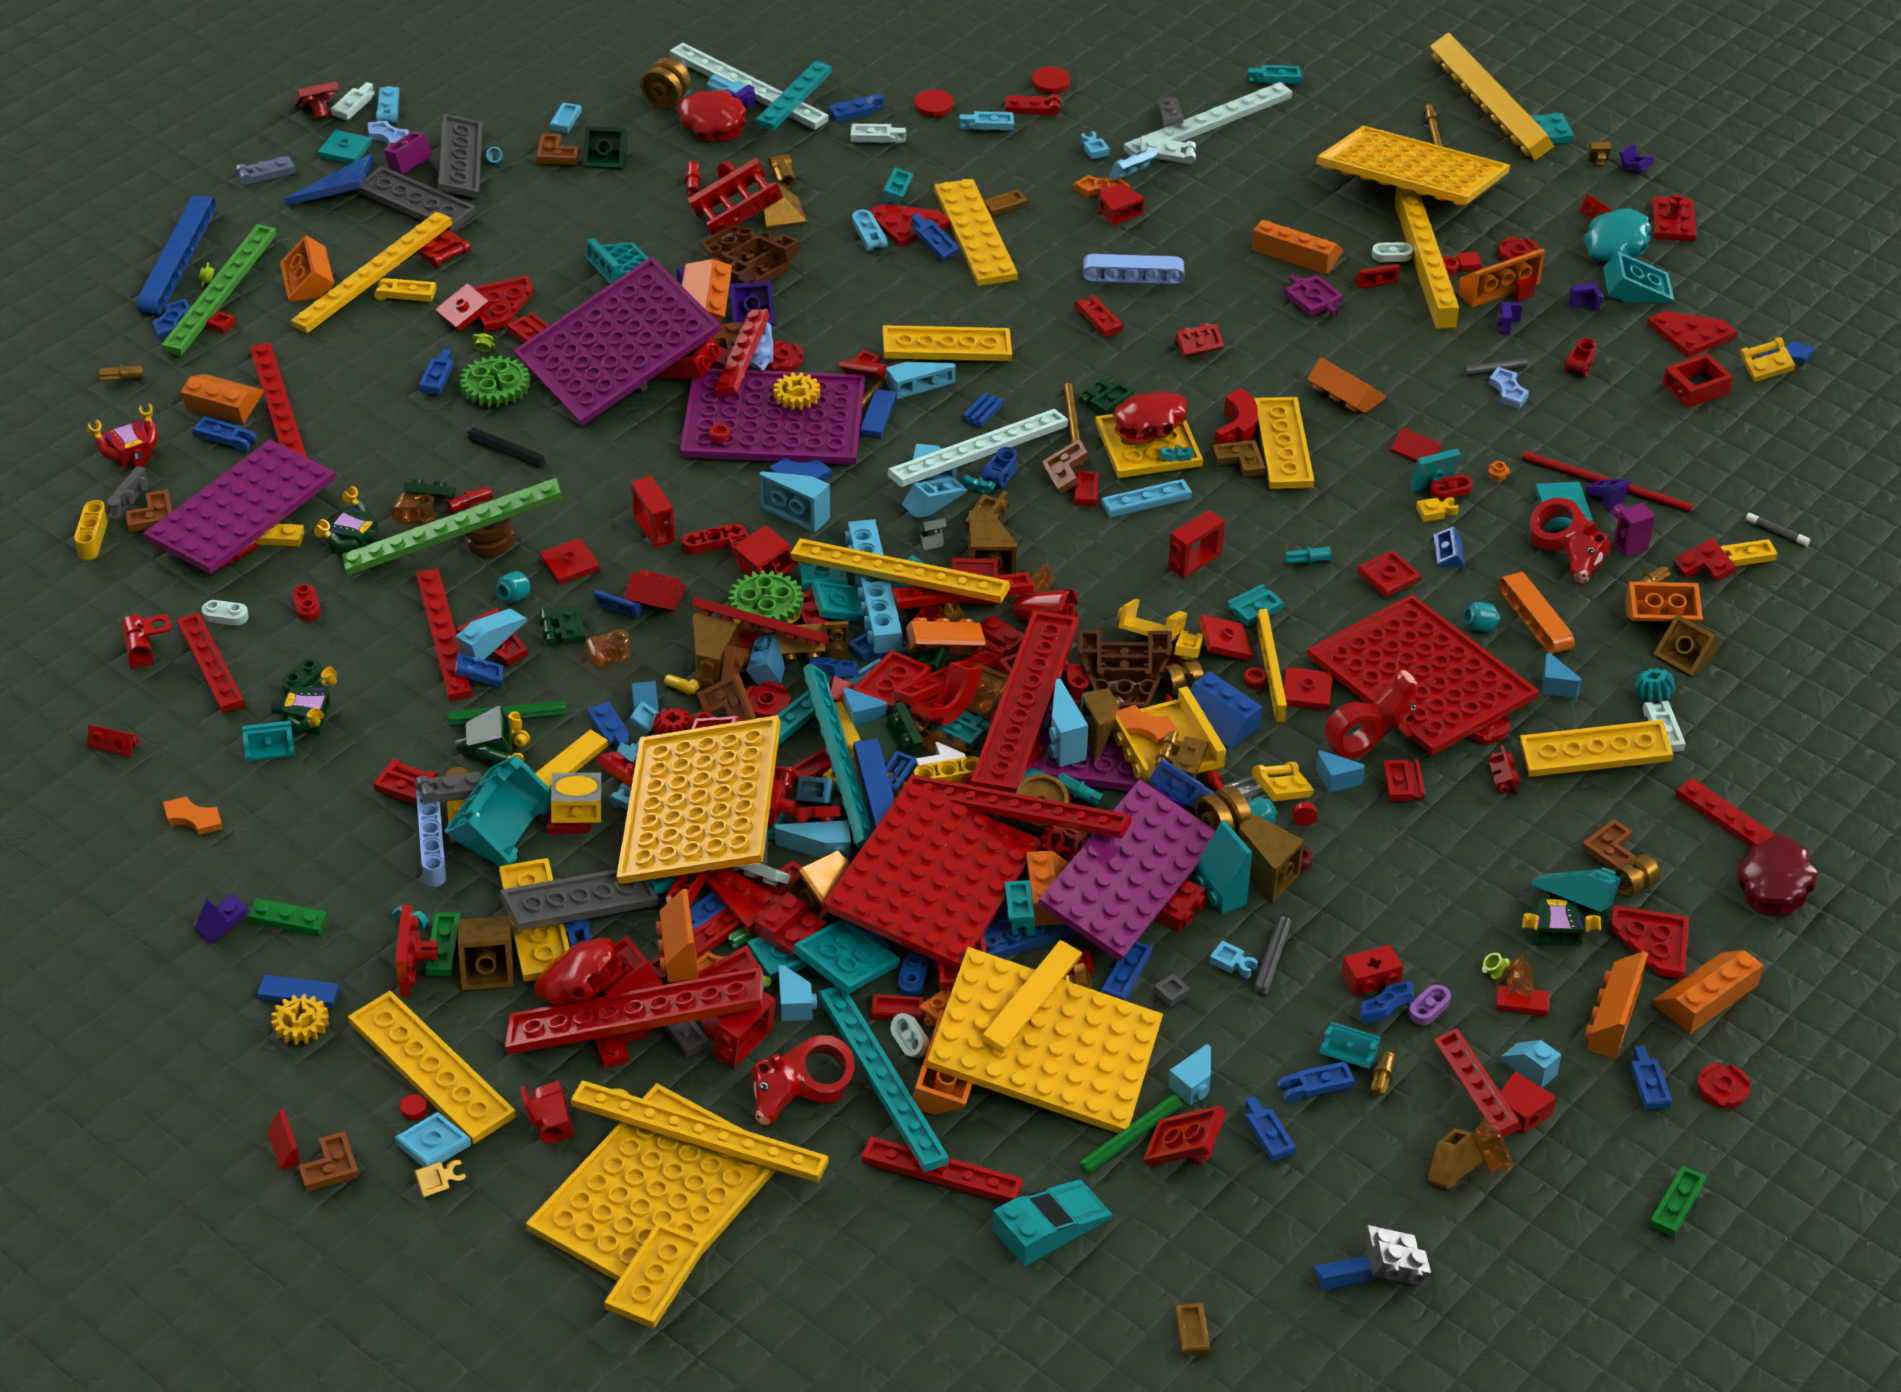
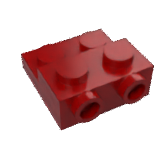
[1154,880,1207,932]
[754,892,827,958]

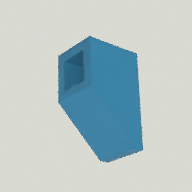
[746,634,785,686]

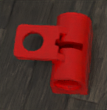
[121,614,171,669]
[520,1081,575,1143]

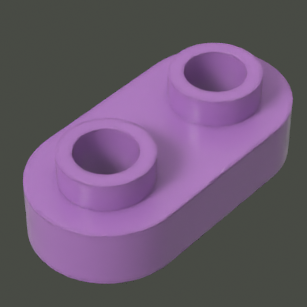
[1409,985,1451,1025]

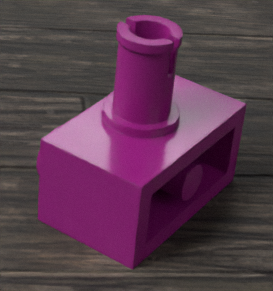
[383,131,433,174]
[1611,503,1655,557]

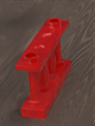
[687,158,783,235]

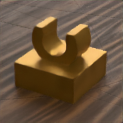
[1587,142,1611,166]
[939,602,965,622]
[1064,963,1093,990]

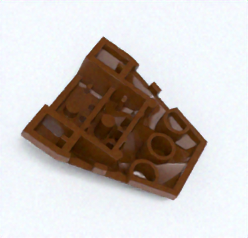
[700,225,801,283]
[1078,630,1172,709]

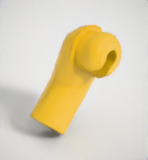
[664,674,700,695]
[511,730,530,747]

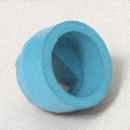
[486,147,503,163]

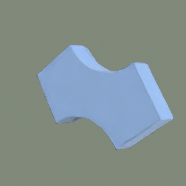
[367,121,409,145]
[1488,367,1529,409]

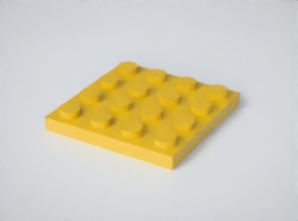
[1095,414,1203,478]

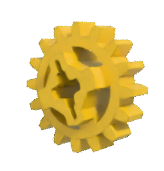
[773,373,820,410]
[271,994,329,1045]

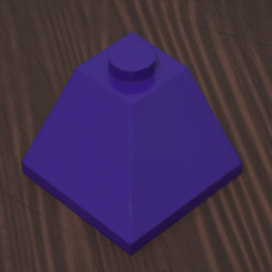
[729,281,775,324]

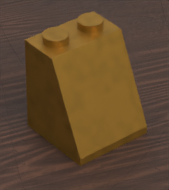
[968,511,1017,576]
[693,613,739,690]
[1238,814,1304,903]
[785,851,850,921]
[458,916,514,991]

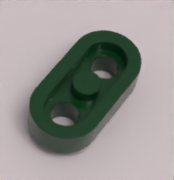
[281,659,322,694]

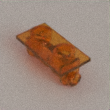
[1016,563,1057,599]
[922,727,973,754]
[1507,952,1534,997]
[1473,1117,1513,1175]

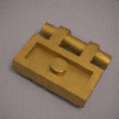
[1155,731,1208,779]

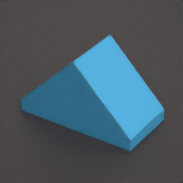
[1542,653,1582,698]
[631,681,659,712]
[843,687,888,728]
[1316,750,1365,793]
[796,776,837,805]

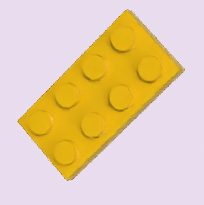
[604,1222,707,1329]

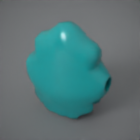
[1583,208,1651,262]

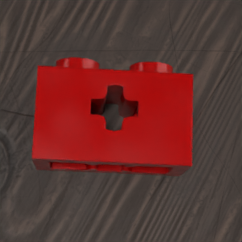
[1341,944,1403,996]

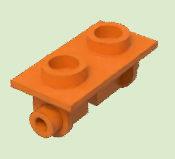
[919,988,952,1027]

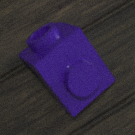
[725,85,755,109]
[1620,145,1654,173]
[1568,283,1603,312]
[1497,302,1523,335]

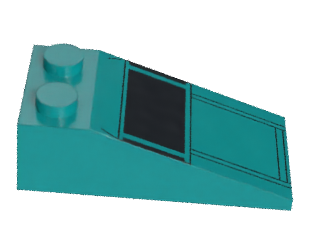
[993,1179,1113,1267]

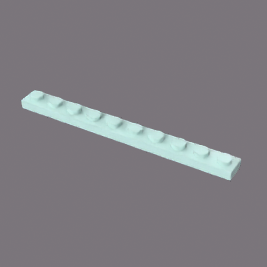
[670,43,828,130]
[1124,82,1292,156]
[887,409,1069,487]

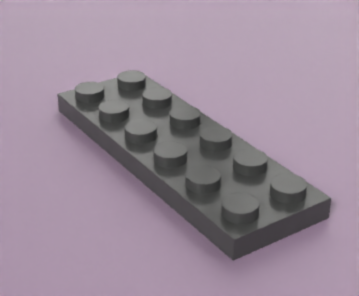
[437,114,482,198]
[356,166,477,232]
[499,869,659,931]

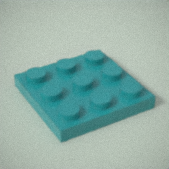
[792,919,900,995]

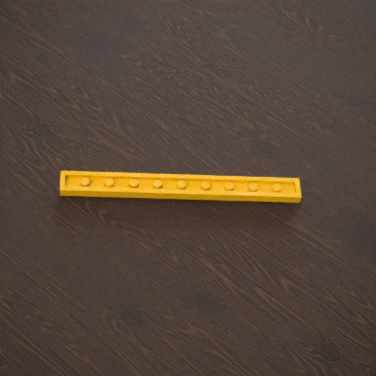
[291,212,452,333]
[790,538,1010,603]
[571,1080,828,1183]

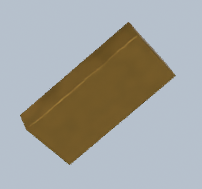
[983,189,1028,217]
[1175,1303,1210,1356]

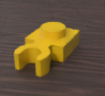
[1416,497,1459,522]
[414,1160,466,1197]

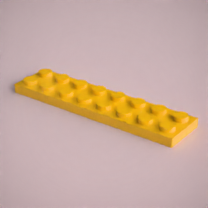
[934,179,1018,286]
[348,991,516,1145]

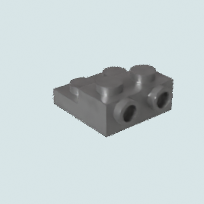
[1362,1225,1431,1286]

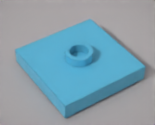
[395,1112,471,1167]

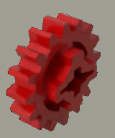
[1038,825,1088,863]

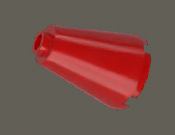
[1012,589,1079,622]

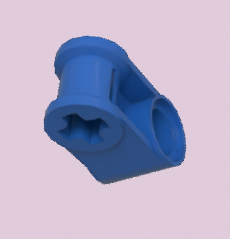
[981,447,1017,488]

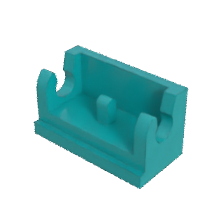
[880,167,913,206]
[242,721,295,762]
[1005,880,1035,936]
[1319,1022,1381,1069]

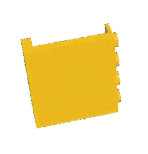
[1111,686,1226,786]

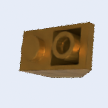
[823,621,848,659]
[1428,1128,1484,1189]

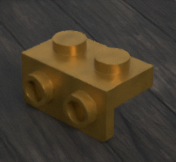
[965,491,1010,529]

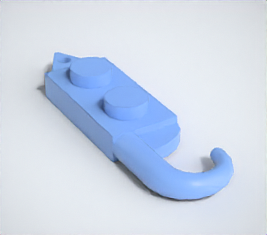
[750,322,773,371]

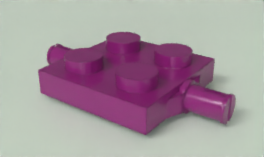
[1284,273,1344,317]

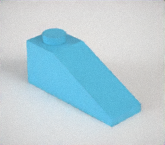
[886,362,956,399]
[902,476,967,518]
[456,609,527,660]
[775,820,851,859]

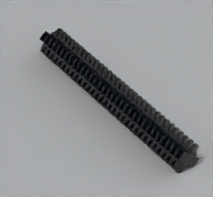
[467,427,546,468]

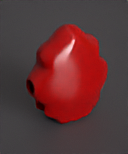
[676,90,747,142]
[1113,391,1188,444]
[534,937,623,1005]

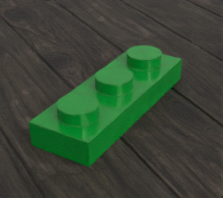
[247,898,328,936]
[426,912,461,976]
[1649,1165,1707,1238]

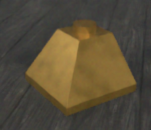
[758,183,806,229]
[1654,614,1723,677]
[1080,688,1119,760]

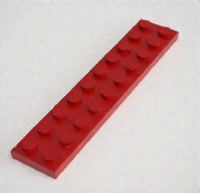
[971,610,1079,793]
[505,967,764,1055]

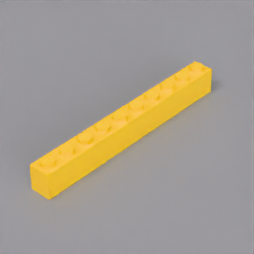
[1430,32,1554,161]
[1394,186,1459,329]

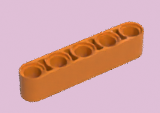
[1498,572,1575,655]

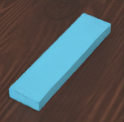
[1101,479,1192,518]

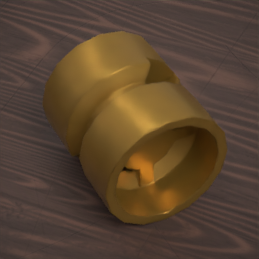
[1162,659,1203,696]
[1613,854,1660,897]

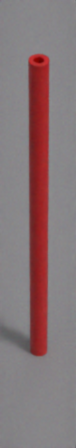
[1522,451,1693,512]

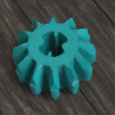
[1634,668,1675,703]

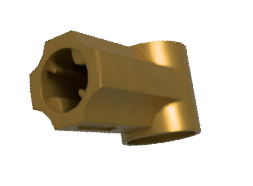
[768,154,796,189]

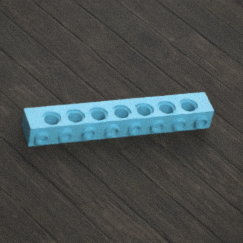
[845,519,902,654]

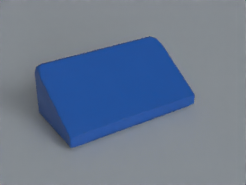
[1434,526,1465,567]
[593,589,644,619]
[1313,1256,1375,1290]

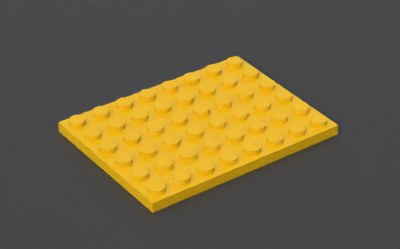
[1316,126,1510,206]
[616,715,781,884]
[925,947,1163,1134]
[526,1083,777,1281]

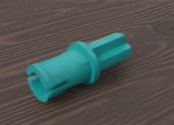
[1285,546,1331,565]
[1057,773,1103,808]

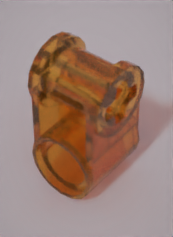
[391,493,437,524]
[584,629,631,667]

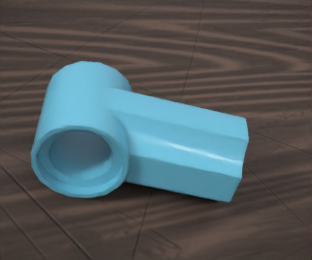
[707,75,745,93]

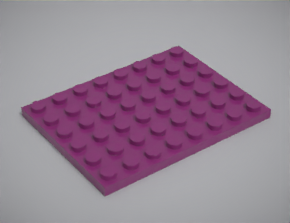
[514,257,723,426]
[680,369,865,465]

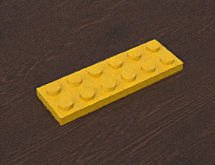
[882,325,1012,362]
[1254,397,1314,489]
[1520,720,1673,777]
[499,858,570,982]

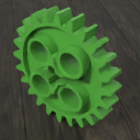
[459,356,530,407]
[728,570,803,629]

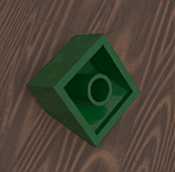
[583,126,628,168]

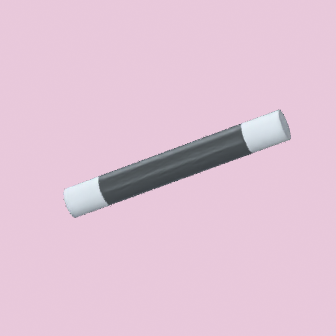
[1745,513,1811,547]

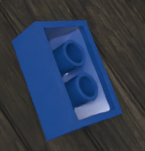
[1190,671,1263,750]

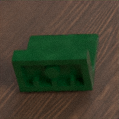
[856,701,923,765]

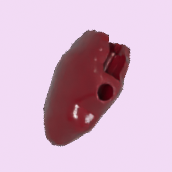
[1737,834,1817,916]

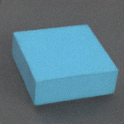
[628,701,659,734]

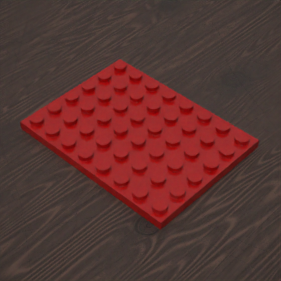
[1307,594,1539,756]
[822,782,1041,971]

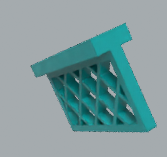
[586,238,649,284]

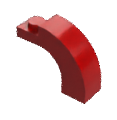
[1214,388,1258,444]
[911,661,982,726]

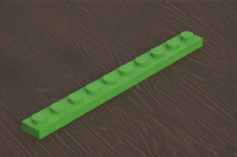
[161,224,277,356]
[342,478,563,576]

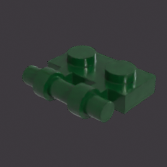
[1078,378,1135,415]
[403,479,456,498]
[539,604,586,645]

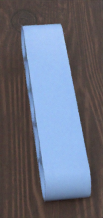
[1083,254,1185,284]
[416,790,446,887]

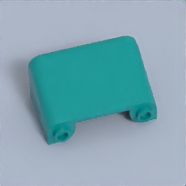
[445,755,551,866]

